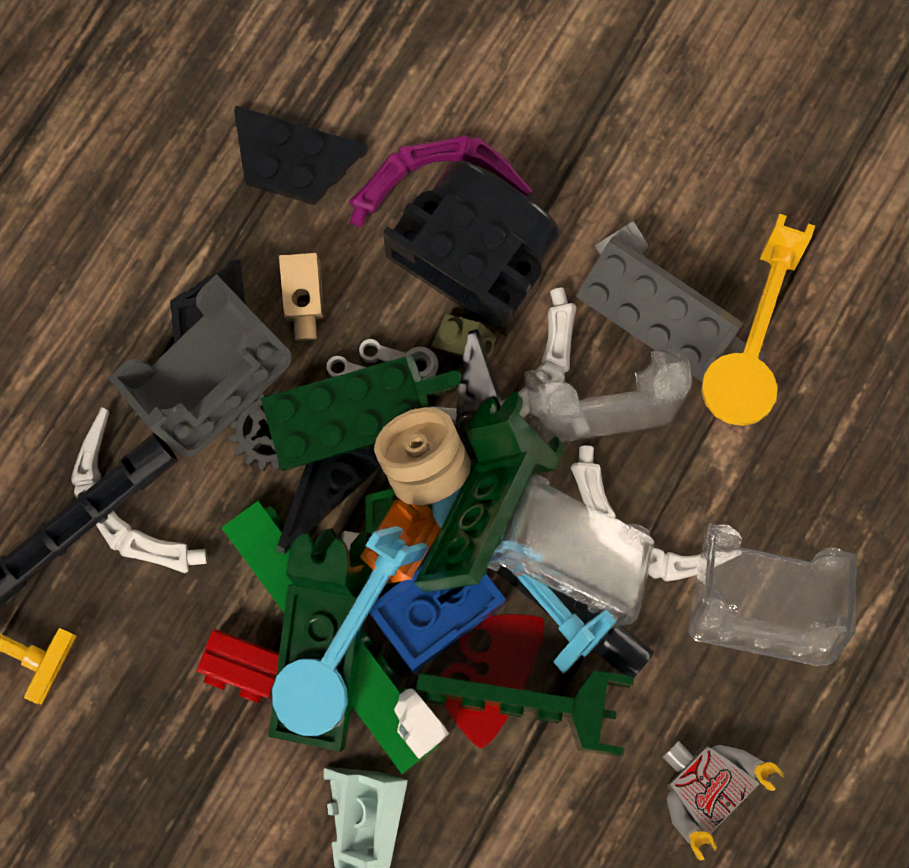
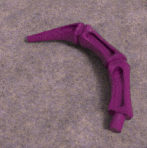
[349,135,533,228]

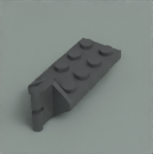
[576,236,765,382]

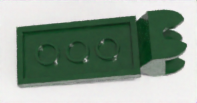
[414,392,564,592]
[268,528,372,752]
[416,670,634,757]

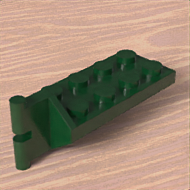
[260,354,461,471]

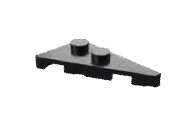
[454,329,503,466]
[276,448,381,555]

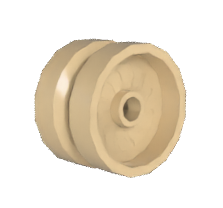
[374,407,471,505]

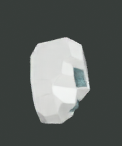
[394,689,449,759]

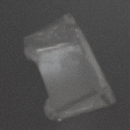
[524,349,692,443]
[487,474,655,628]
[688,524,857,666]

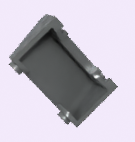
[108,274,291,456]

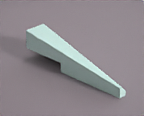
[323,767,408,868]

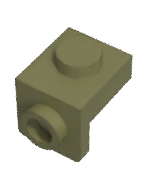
[431,314,496,359]

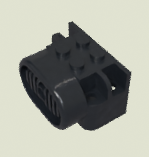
[383,161,560,336]

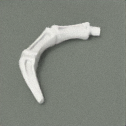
[429,288,577,424]
[71,407,207,573]
[571,446,741,582]

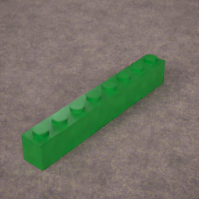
[221,501,439,775]

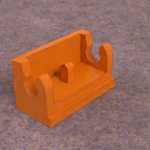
[360,499,440,584]

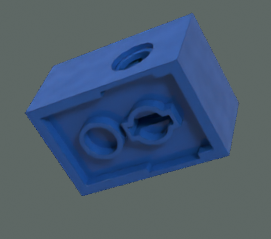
[369,566,506,674]

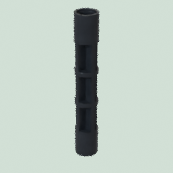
[0,433,178,606]
[488,531,654,678]

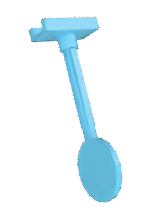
[431,486,617,674]
[272,526,429,736]

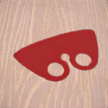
[440,614,544,749]

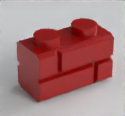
[197,629,279,704]

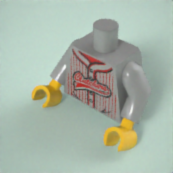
[663,741,784,860]

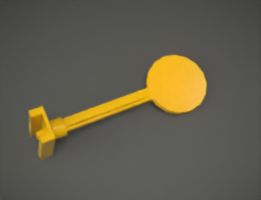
[701,214,815,426]
[0,628,77,705]

